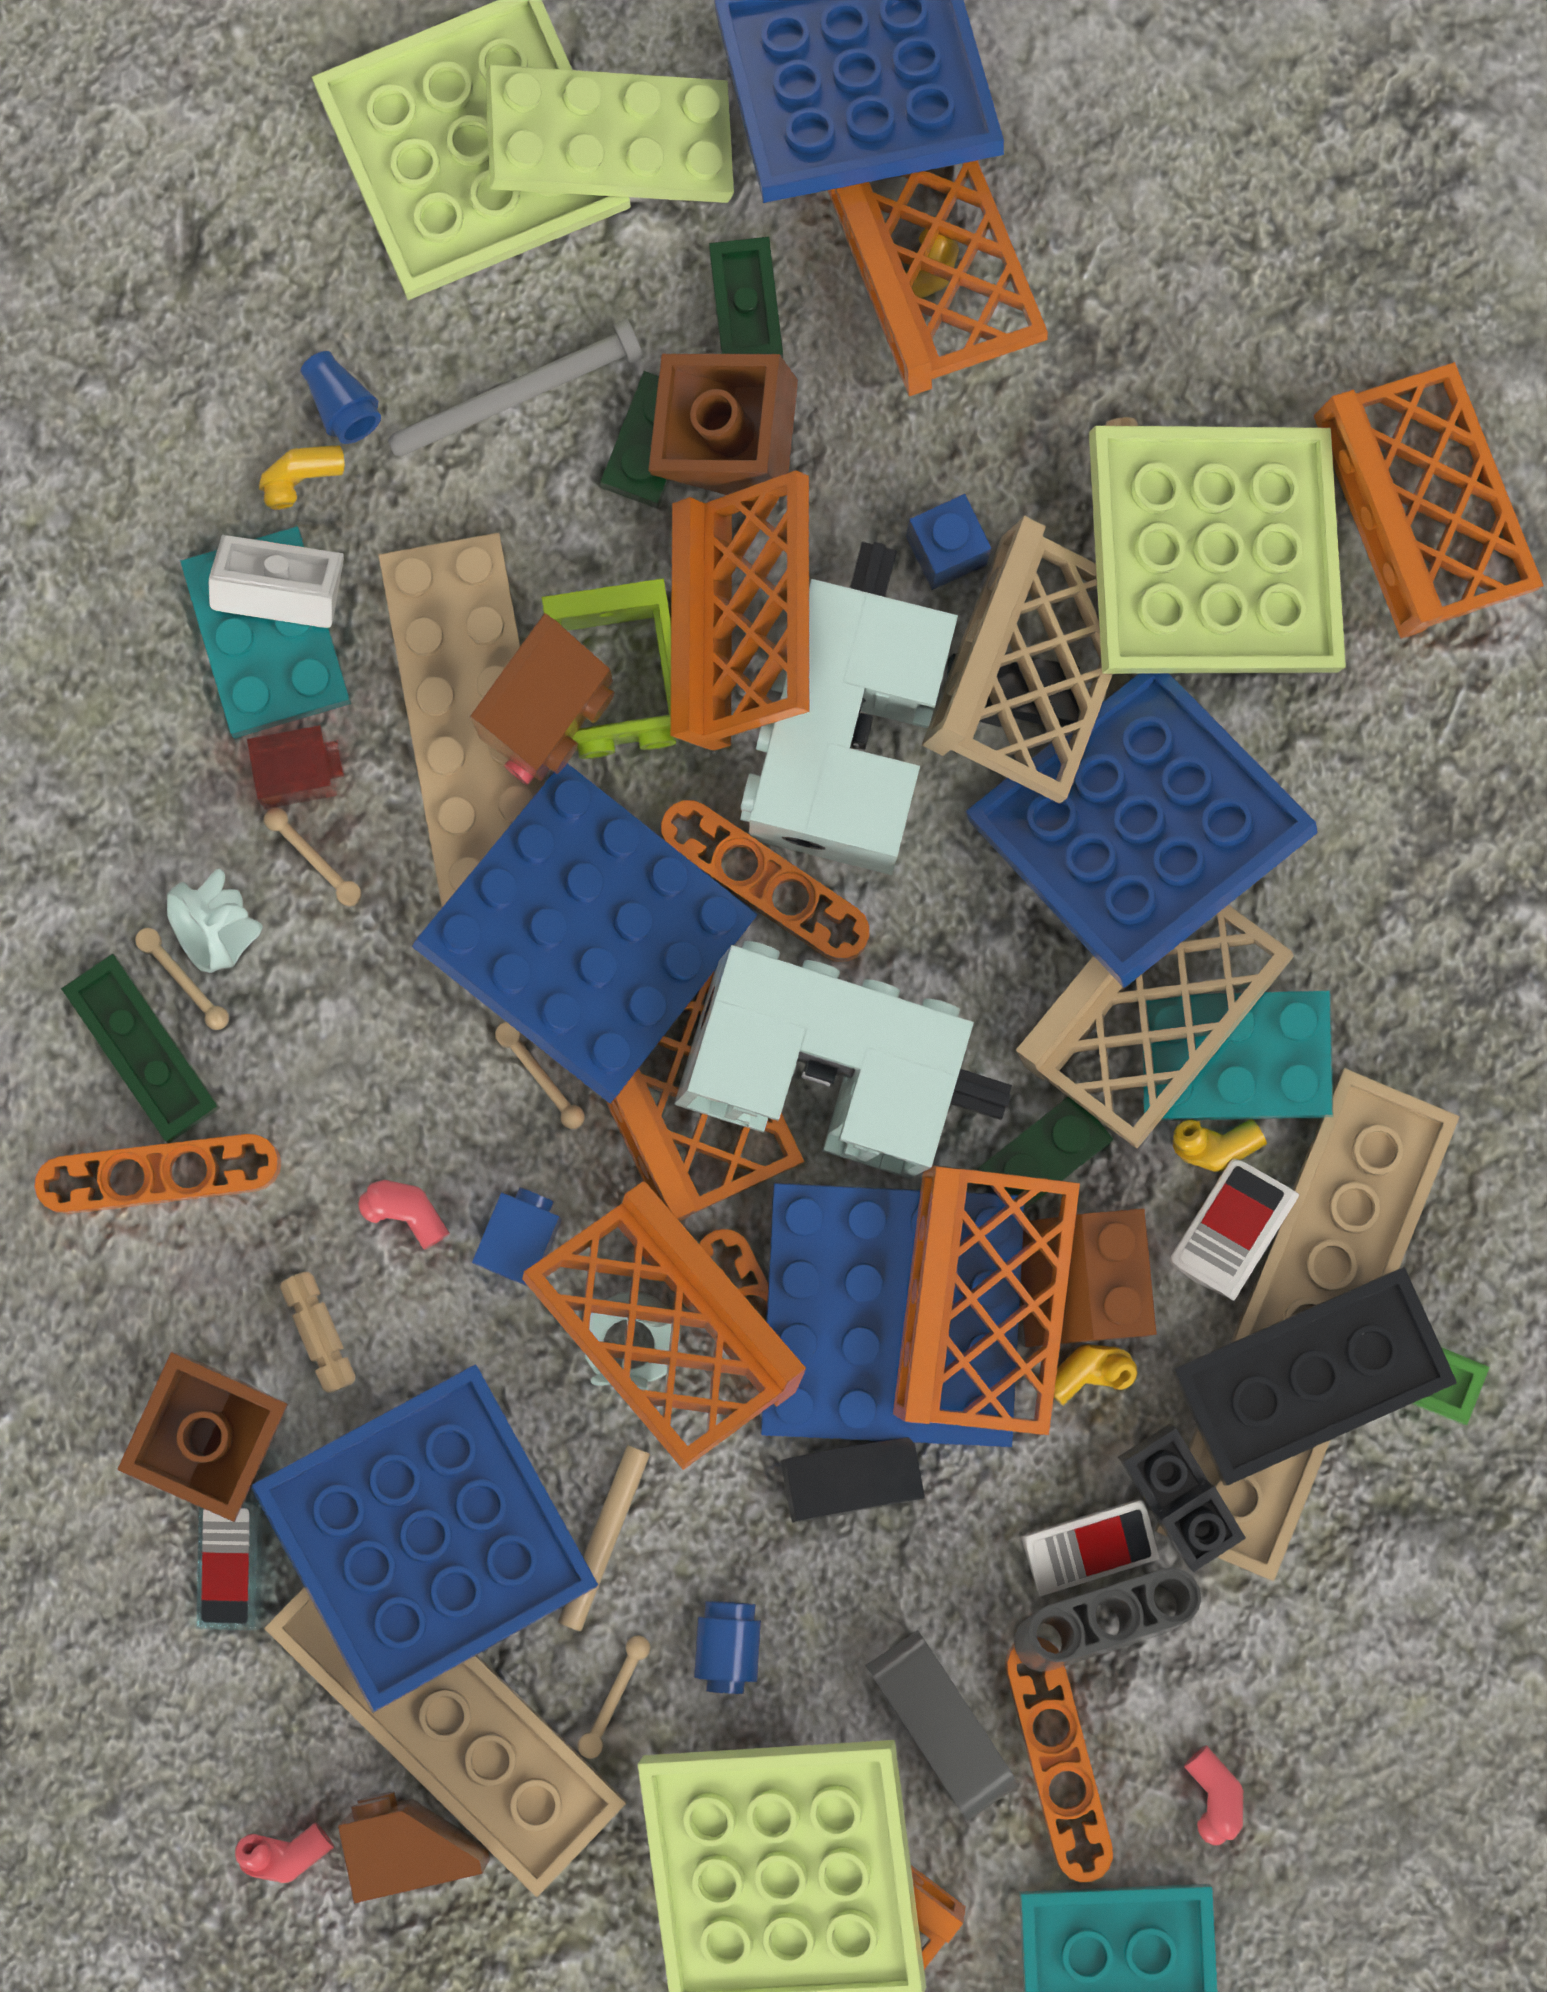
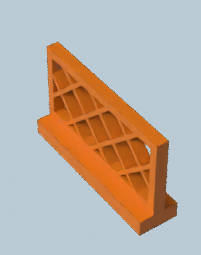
[828,160,1048,397]
[1313,362,1544,639]
[670,470,810,751]
[605,972,805,1221]
[893,1165,1080,1435]
[522,1181,806,1470]

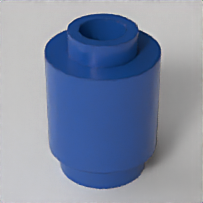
[694,1601,761,1694]

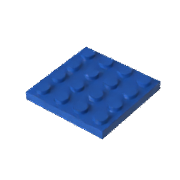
[714,0,1004,203]
[965,673,1318,988]
[412,763,758,1103]
[760,1183,1025,1447]
[251,1364,598,1713]

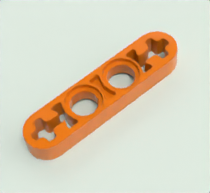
[661,800,869,962]
[34,1134,281,1214]
[1005,1636,1113,1882]

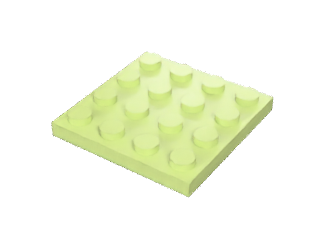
[312,0,631,300]
[1089,426,1346,674]
[638,1740,926,1992]

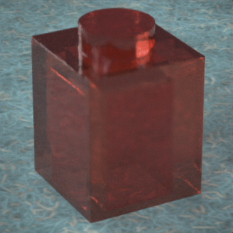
[247,725,345,809]

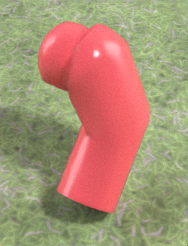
[358,1180,450,1250]
[235,1822,335,1883]

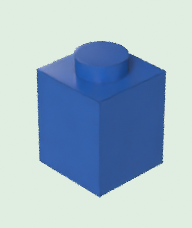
[906,494,992,590]
[472,1187,562,1287]

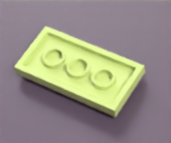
[485,65,734,203]

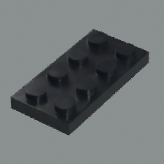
[1171,1267,1457,1486]

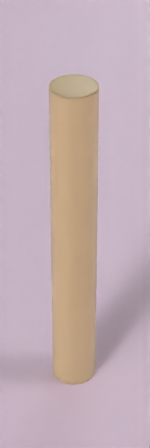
[558,1445,650,1631]

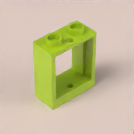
[541,578,677,759]

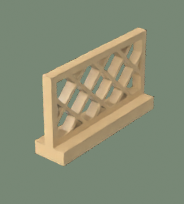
[922,516,1113,803]
[1016,905,1294,1149]

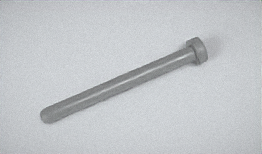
[388,318,644,456]

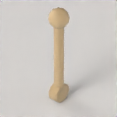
[264,807,362,907]
[135,928,229,1030]
[495,1022,585,1129]
[578,1635,651,1759]

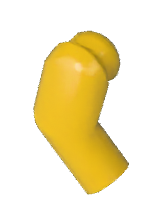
[259,445,345,510]

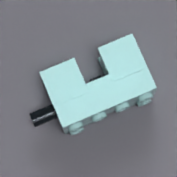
[740,542,958,875]
[674,941,1012,1179]

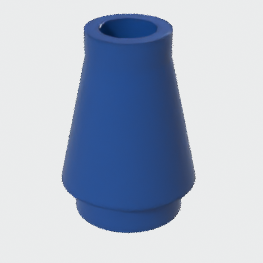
[300,351,381,444]

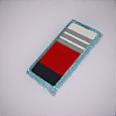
[196,1501,263,1630]

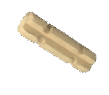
[280,1272,355,1393]

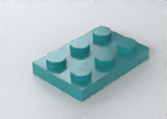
[180,526,352,739]
[1143,990,1334,1121]
[1019,1884,1218,1992]

